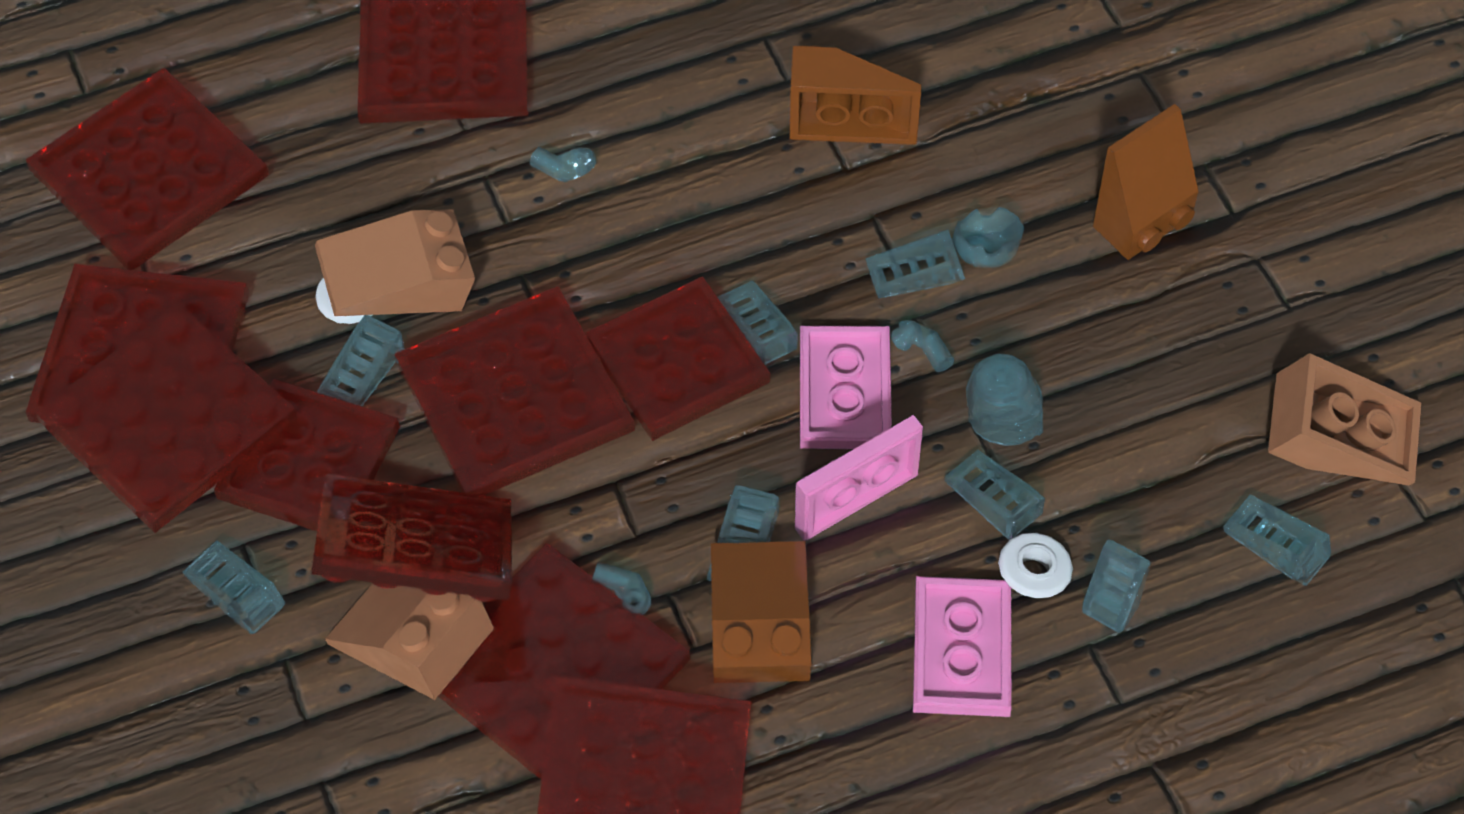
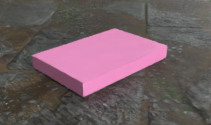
[800,326,892,449]
[795,415,923,541]
[913,576,1011,717]

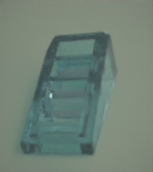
[865,230,965,299]
[714,280,798,368]
[316,315,405,416]
[945,450,1045,540]
[707,485,779,581]
[1223,495,1331,586]
[1082,539,1151,632]
[183,541,285,634]

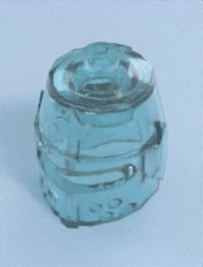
[966,354,1043,446]

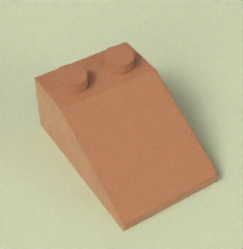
[315,209,475,316]
[1268,353,1421,486]
[325,570,494,700]

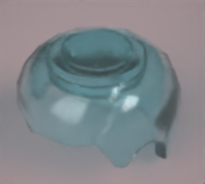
[952,207,1024,268]

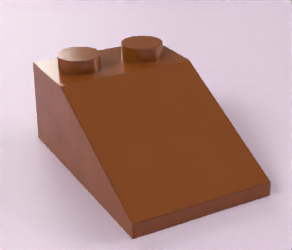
[790,45,921,145]
[1093,104,1198,260]
[711,541,811,683]

